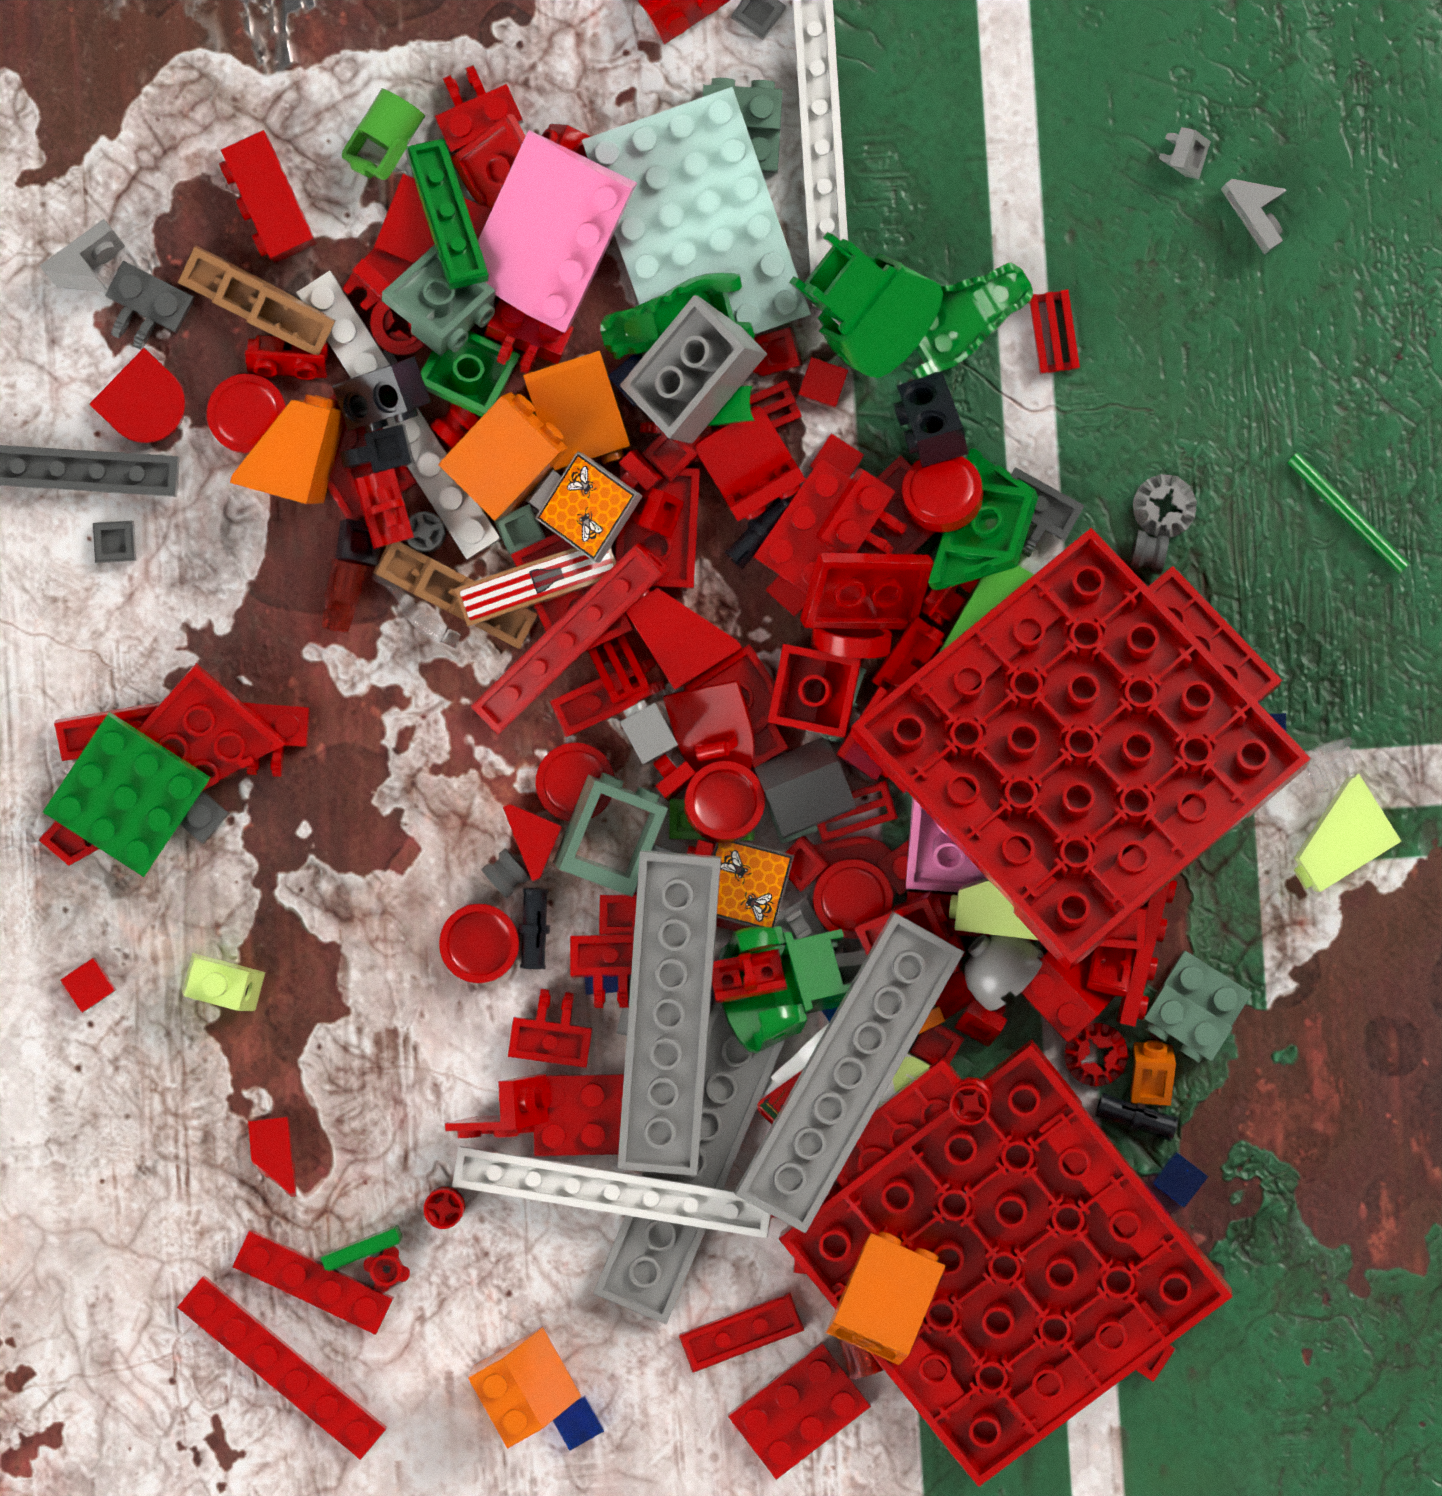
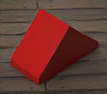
[503,804,563,881]

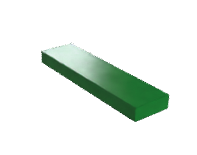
[405,138,489,290]

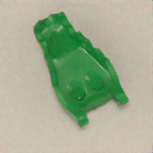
[912,262,1033,379]
[600,273,755,359]

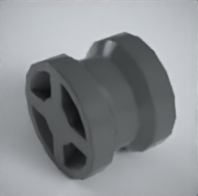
[407,511,446,553]
[1129,530,1169,575]
[481,848,531,898]

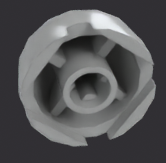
[964,934,1044,1011]

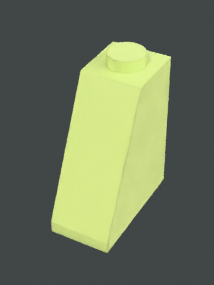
[1294,774,1401,892]
[949,878,1038,940]

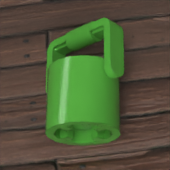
[341,88,425,180]

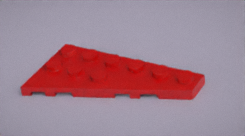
[39,663,287,866]

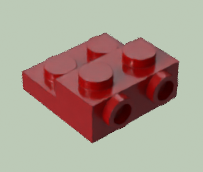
[854,891,966,973]

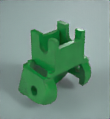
[789,232,943,378]
[718,926,852,1053]

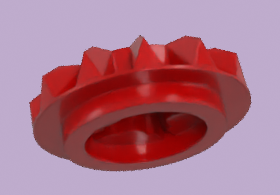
[370,299,425,355]
[1064,1023,1129,1087]

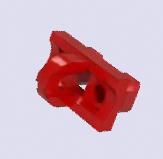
[712,949,787,1004]

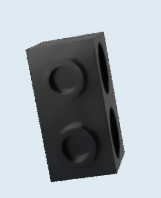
[332,357,431,433]
[893,372,968,468]

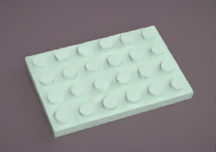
[582,87,811,334]

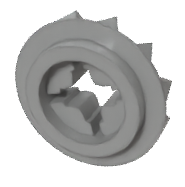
[1133,474,1197,538]

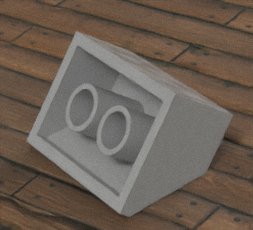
[620,295,767,444]

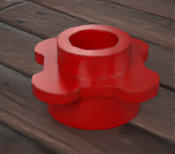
[363,1246,410,1293]

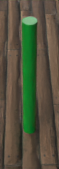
[1286,451,1410,574]

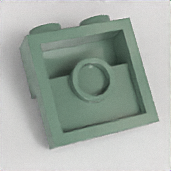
[703,78,783,173]
[382,245,495,356]
[1144,950,1252,1063]

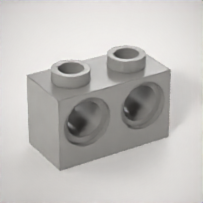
[620,700,679,765]

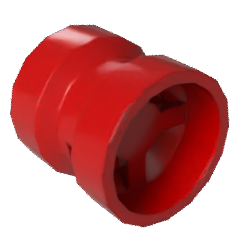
[429,403,479,449]
[950,1077,992,1125]
[423,1186,465,1229]

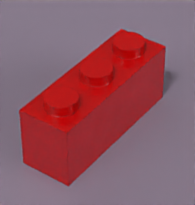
[219,130,317,263]

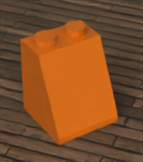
[523,350,631,473]
[438,392,568,521]
[230,394,345,504]
[825,1232,945,1365]
[468,1326,582,1449]

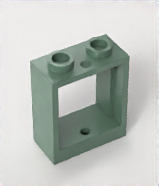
[553,772,668,897]

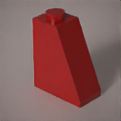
[626,588,742,691]

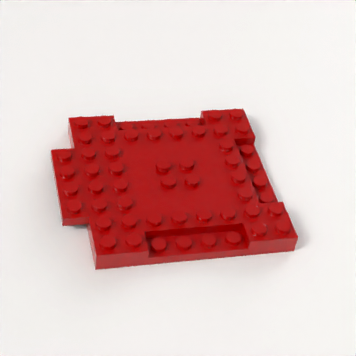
[850,528,1311,972]
[779,1039,1233,1487]

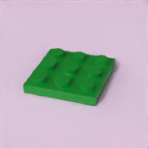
[43,712,210,877]

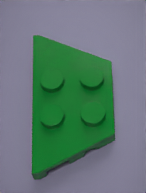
[928,448,1038,590]

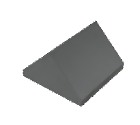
[753,737,857,839]

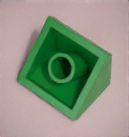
[421,331,520,417]

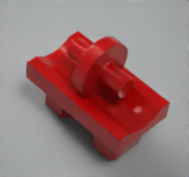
[354,468,414,549]

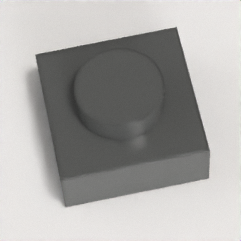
[180,791,230,844]

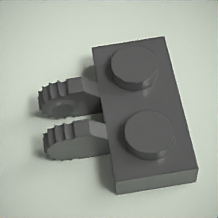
[105,261,195,350]
[1011,467,1085,557]

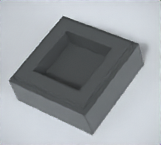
[731,0,786,40]
[93,520,137,563]

